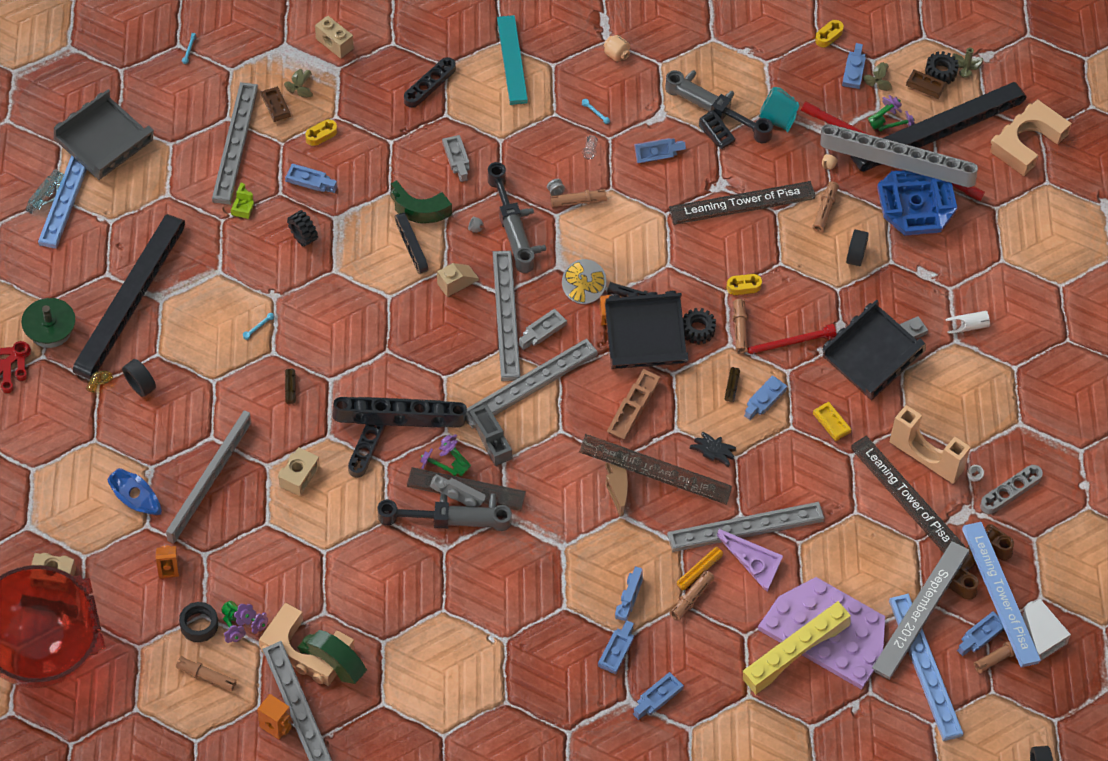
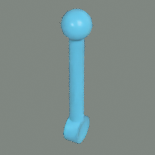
[182,33,196,64]
[582,99,610,124]
[243,313,274,340]

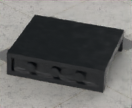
[604,291,689,369]
[822,300,926,401]

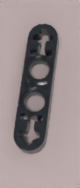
[404,57,456,108]
[394,212,428,274]
[348,424,386,478]

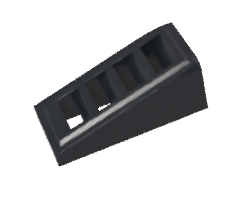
[699,110,735,150]

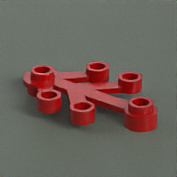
[0,341,31,393]

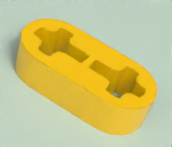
[815,20,844,47]
[305,119,337,146]
[726,274,762,295]

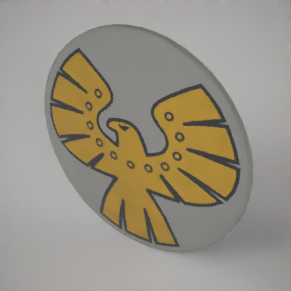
[562,259,607,304]

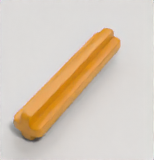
[677,547,723,590]

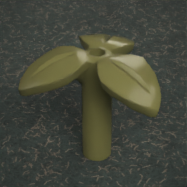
[952,47,983,78]
[863,62,892,91]
[284,69,313,98]

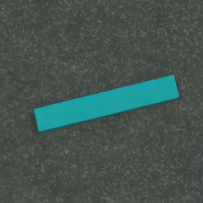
[497,15,528,105]

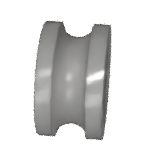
[547,178,565,196]

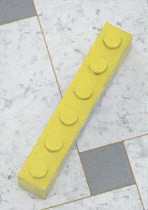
[743,601,851,695]

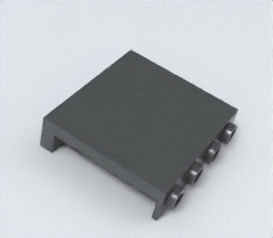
[53,89,154,180]

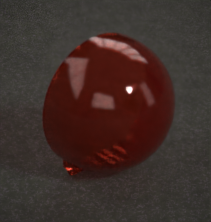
[0,565,105,688]

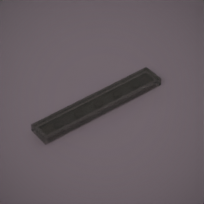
[407,467,526,511]

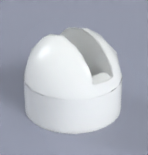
[967,465,984,482]

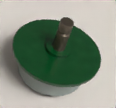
[21,298,76,348]

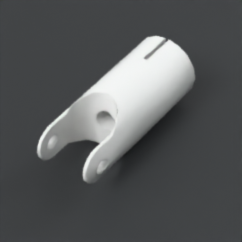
[946,311,990,334]

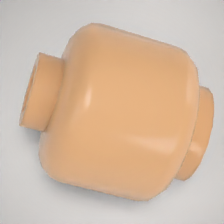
[604,35,630,62]

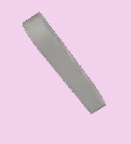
[980,465,1043,514]

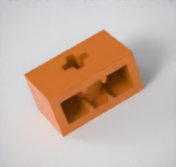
[257,694,292,740]

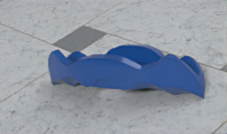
[107,468,162,515]

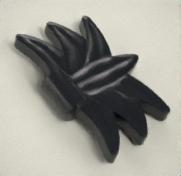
[689,432,736,467]

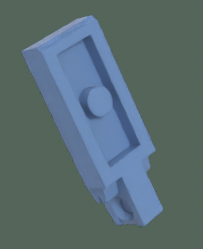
[842,43,866,89]
[634,138,686,163]
[285,164,338,193]
[744,375,787,420]
[615,566,643,621]
[957,611,1005,656]
[598,620,634,674]
[633,672,684,720]

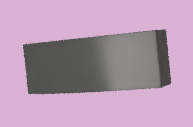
[469,404,513,466]

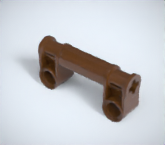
[948,524,1014,600]

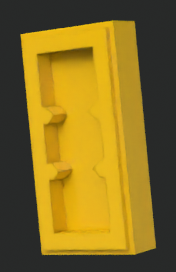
[813,402,852,441]

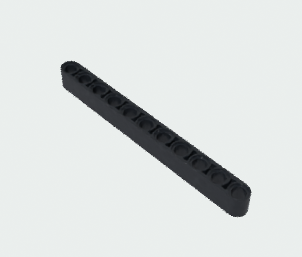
[850,82,1027,172]
[73,214,185,380]

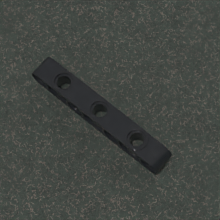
[332,397,467,428]

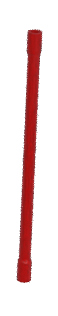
[800,101,985,201]

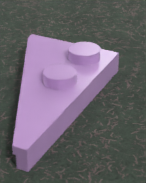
[717,529,783,591]

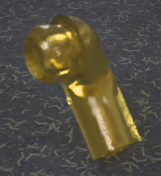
[86,371,113,393]

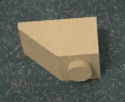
[437,263,479,297]

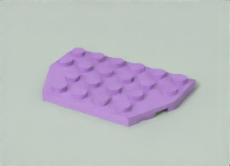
[758,577,885,690]

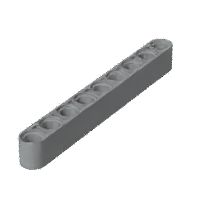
[820,124,978,187]

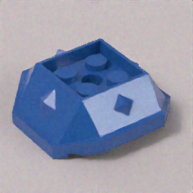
[877,170,957,236]

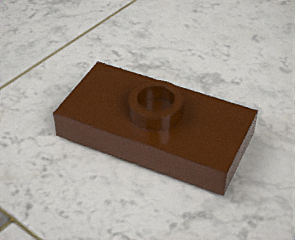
[906,69,946,99]
[261,86,291,122]

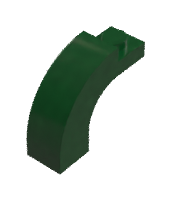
[390,180,452,223]
[297,630,367,684]

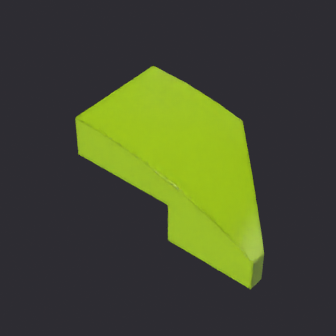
[231,183,254,219]

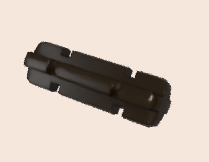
[724,367,740,402]
[285,368,296,404]

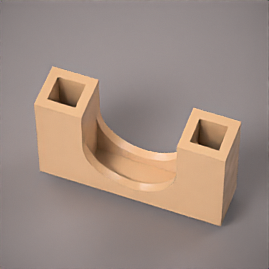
[990,99,1072,176]
[889,405,971,484]
[259,603,354,686]

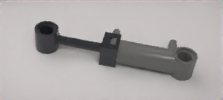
[665,70,773,143]
[487,162,546,273]
[377,493,512,531]

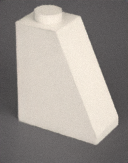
[1022,599,1071,660]

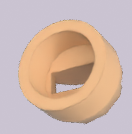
[822,154,838,170]

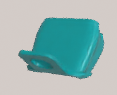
[759,87,800,132]

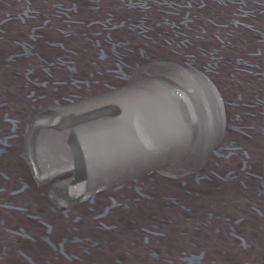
[582,135,598,159]

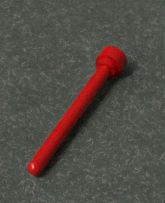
[748,323,837,354]

